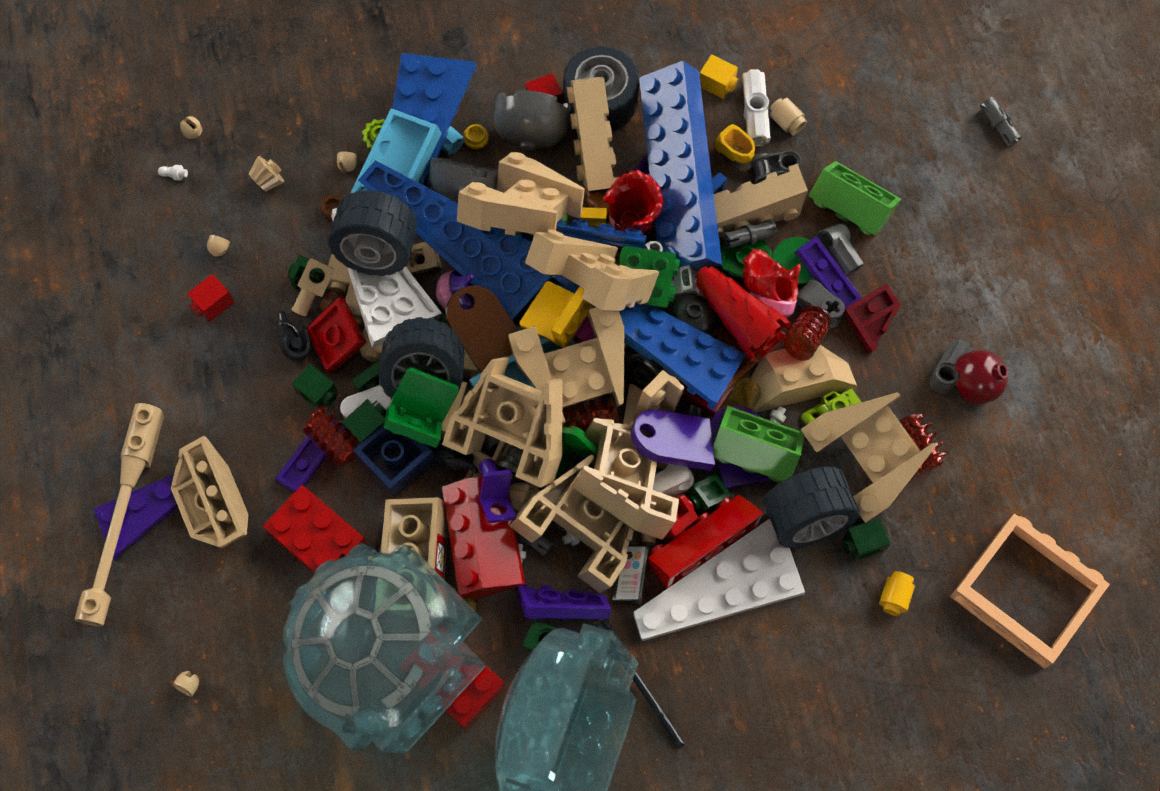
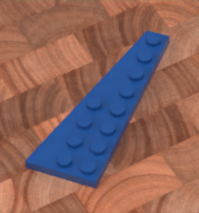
[392,53,477,186]
[358,160,555,322]
[550,275,745,410]

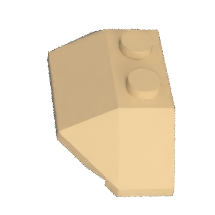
[745,341,857,413]
[171,436,249,548]

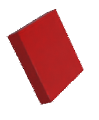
[306,298,367,373]

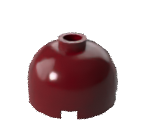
[955,350,1008,405]

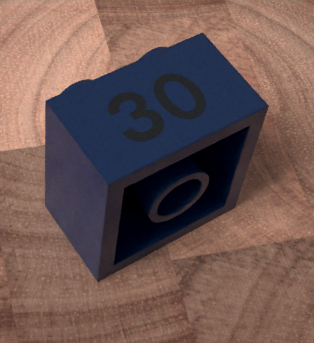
[353,423,435,498]

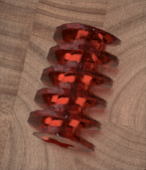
[784,306,832,361]
[562,397,618,433]
[303,405,358,467]
[899,413,948,474]

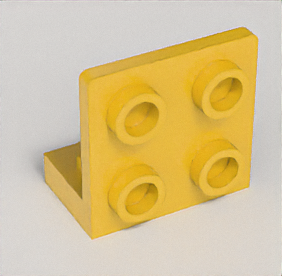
[519,281,594,348]

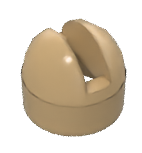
[180,116,202,139]
[337,152,358,172]
[207,235,230,256]
[172,671,199,697]

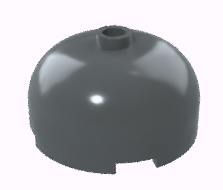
[493,90,571,151]
[428,158,504,203]

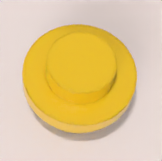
[463,124,489,149]

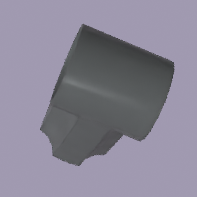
[816,224,864,276]
[929,339,973,394]

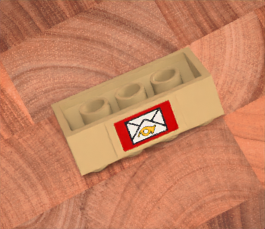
[375,497,449,618]

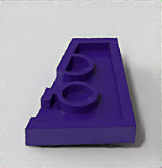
[94,475,178,560]
[515,582,611,621]

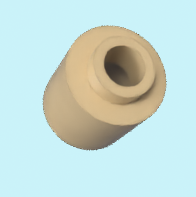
[770,98,807,136]

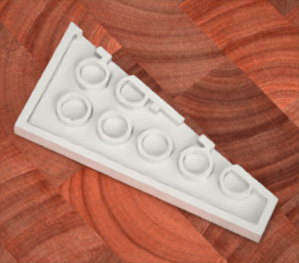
[331,208,442,348]
[633,519,805,642]

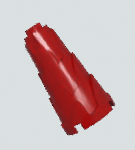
[695,266,791,362]

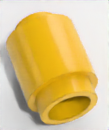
[879,571,915,616]

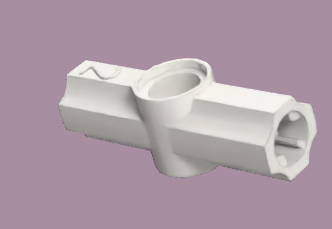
[742,69,770,147]

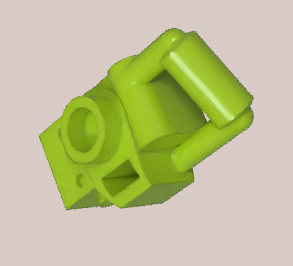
[801,388,862,425]

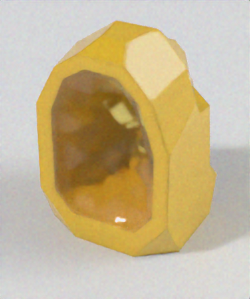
[714,124,755,164]

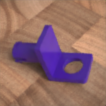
[478,459,516,523]

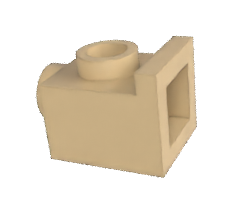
[406,242,442,275]

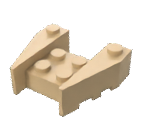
[457,152,585,238]
[525,230,659,311]
[508,307,624,425]
[442,357,562,487]
[801,392,936,523]
[572,418,679,540]
[509,455,634,593]

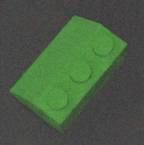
[808,161,902,235]
[713,406,805,483]

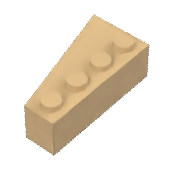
[567,77,618,191]
[714,164,808,238]

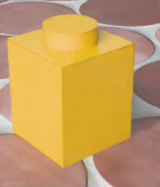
[699,54,739,99]

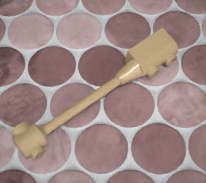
[74,403,164,627]

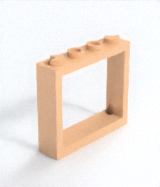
[950,514,1110,669]

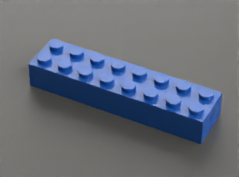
[639,61,722,273]

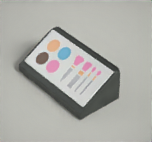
[612,545,649,605]

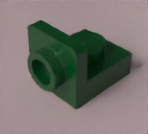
[288,255,328,289]
[352,362,380,393]
[685,474,732,517]

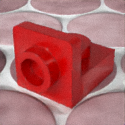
[664,494,699,538]

